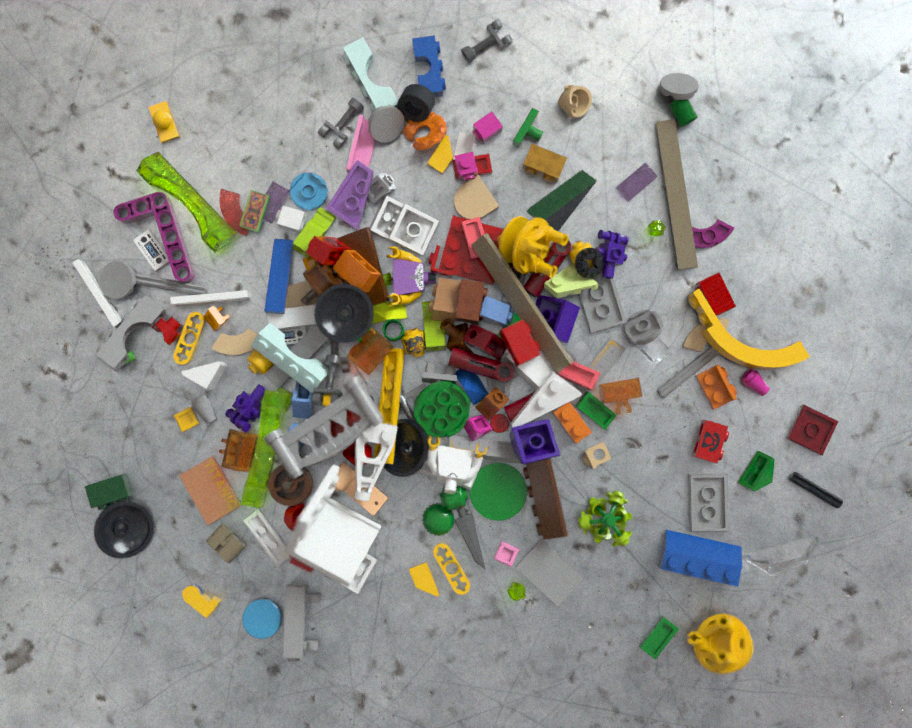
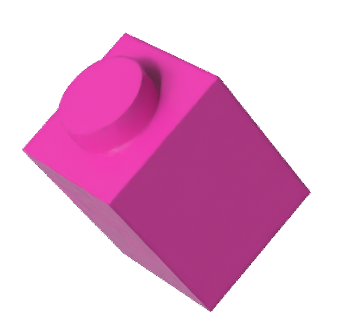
[472,111,503,144]

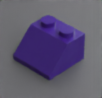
[535,295,580,343]
[509,419,560,465]

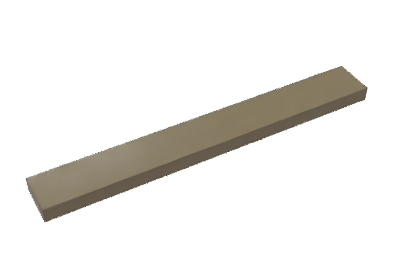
[656,119,698,271]
[471,233,573,373]

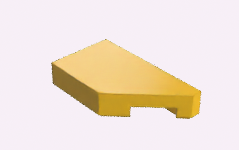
[427,134,453,175]
[409,562,440,597]

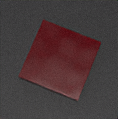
[786,404,839,456]

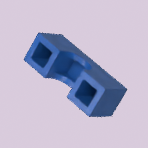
[412,35,446,97]

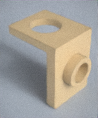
[582,442,611,469]

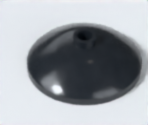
[314,284,374,343]
[383,419,429,477]
[93,501,153,559]

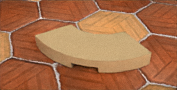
[682,318,729,352]
[211,328,258,355]

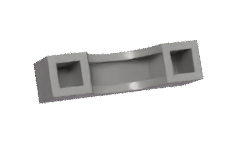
[96,295,166,372]

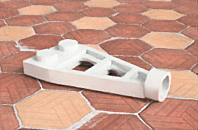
[354,419,398,501]

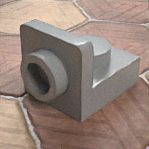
[368,173,396,204]

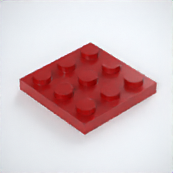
[439,216,504,285]

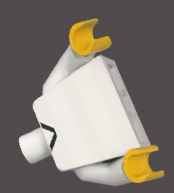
[427,436,487,494]

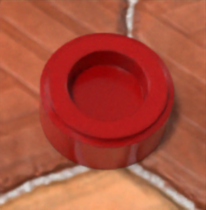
[490,414,509,433]

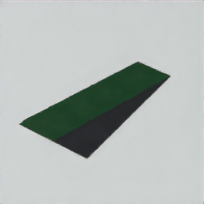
[526,170,597,231]

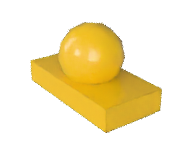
[148,101,180,144]

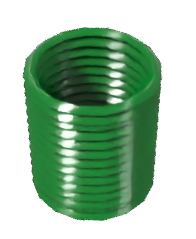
[669,99,698,127]
[382,319,404,342]

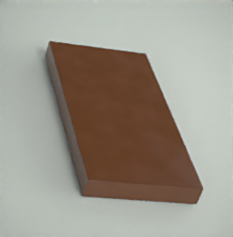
[337,227,389,306]

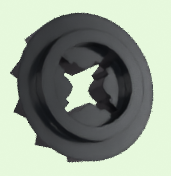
[575,248,605,279]

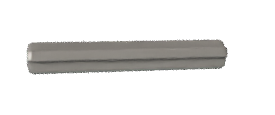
[135,273,207,295]
[657,346,720,398]

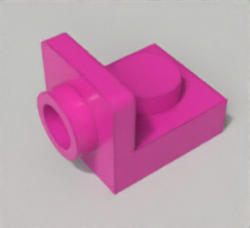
[454,152,478,181]

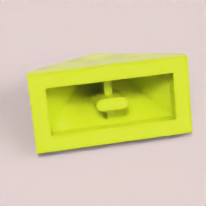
[371,301,407,325]

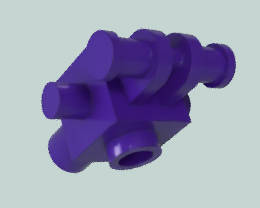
[595,230,629,279]
[225,384,268,432]

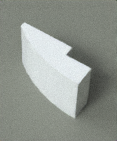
[370,196,439,255]

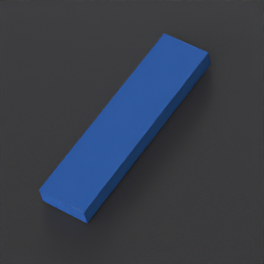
[264,239,294,314]

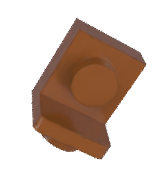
[475,387,509,421]

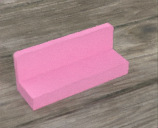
[346,115,376,173]

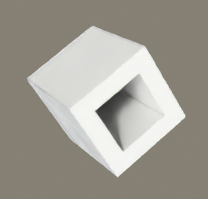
[276,206,307,233]

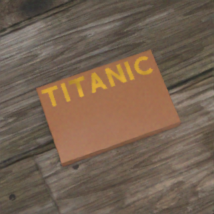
[179,456,242,526]

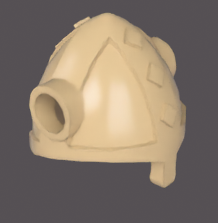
[558,85,592,118]

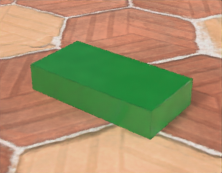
[575,391,617,430]
[639,616,679,660]

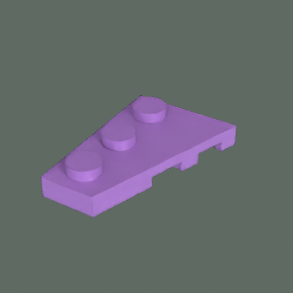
[326,160,374,230]

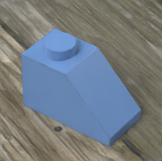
[480,296,514,327]
[292,381,315,418]

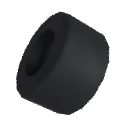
[398,84,435,122]

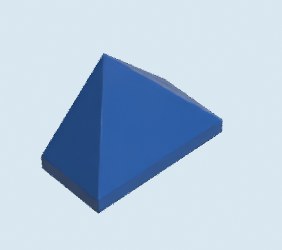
[455,369,489,405]

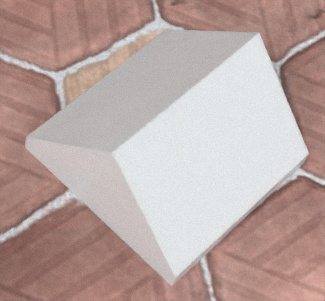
[181,361,227,390]

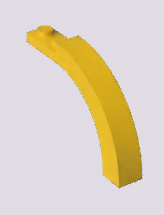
[688,289,810,370]

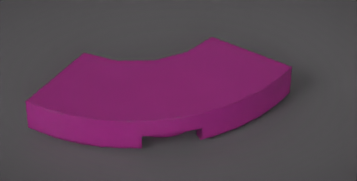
[692,219,734,249]

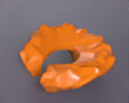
[403,112,447,151]

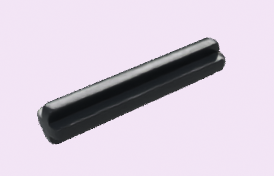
[790,472,843,508]

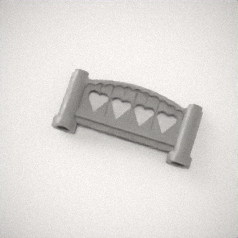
[264,375,384,480]

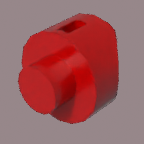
[151,316,181,345]
[343,442,372,466]
[284,503,306,531]

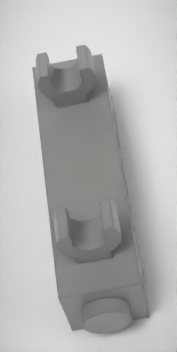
[283,584,320,661]

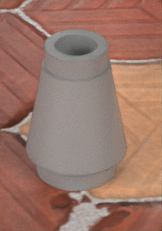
[191,394,216,424]

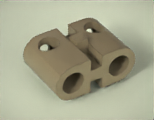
[206,523,246,564]

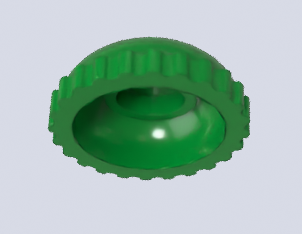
[422,503,455,536]

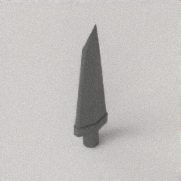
[455,508,486,570]

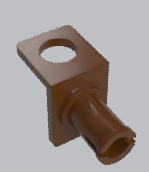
[440,319,474,353]

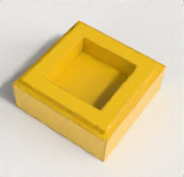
[173,407,200,433]

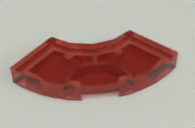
[219,189,249,236]

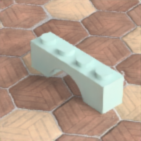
[342,37,399,112]
[251,323,328,393]

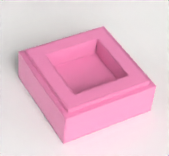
[494,541,519,567]

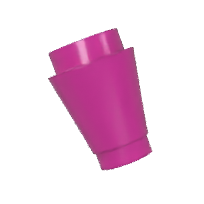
[741,368,770,396]

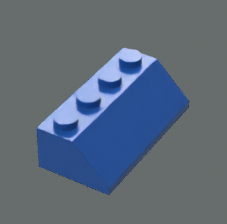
[658,530,742,587]

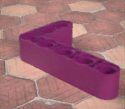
[113,192,194,283]

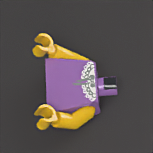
[386,246,436,307]

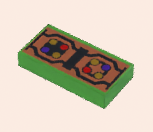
[239,190,270,232]

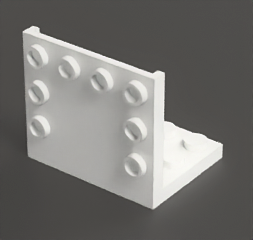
[285,464,381,587]

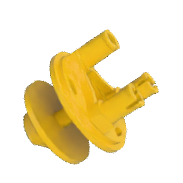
[498,216,569,278]
[688,614,753,674]

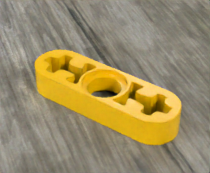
[173,312,206,365]
[433,543,470,595]

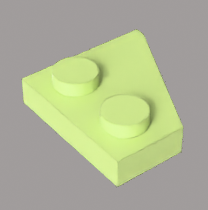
[544,264,598,298]

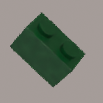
[84,474,133,511]

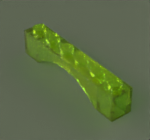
[136,152,236,253]
[241,390,288,509]

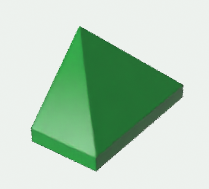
[738,451,775,492]

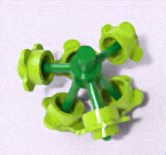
[578,491,632,547]

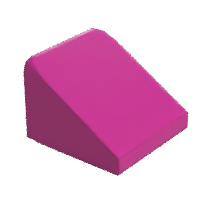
[464,414,493,441]

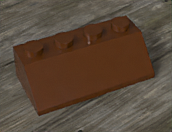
[523,459,568,540]

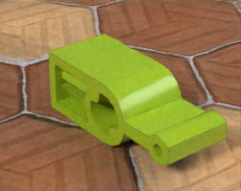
[293,207,336,259]
[422,301,446,352]

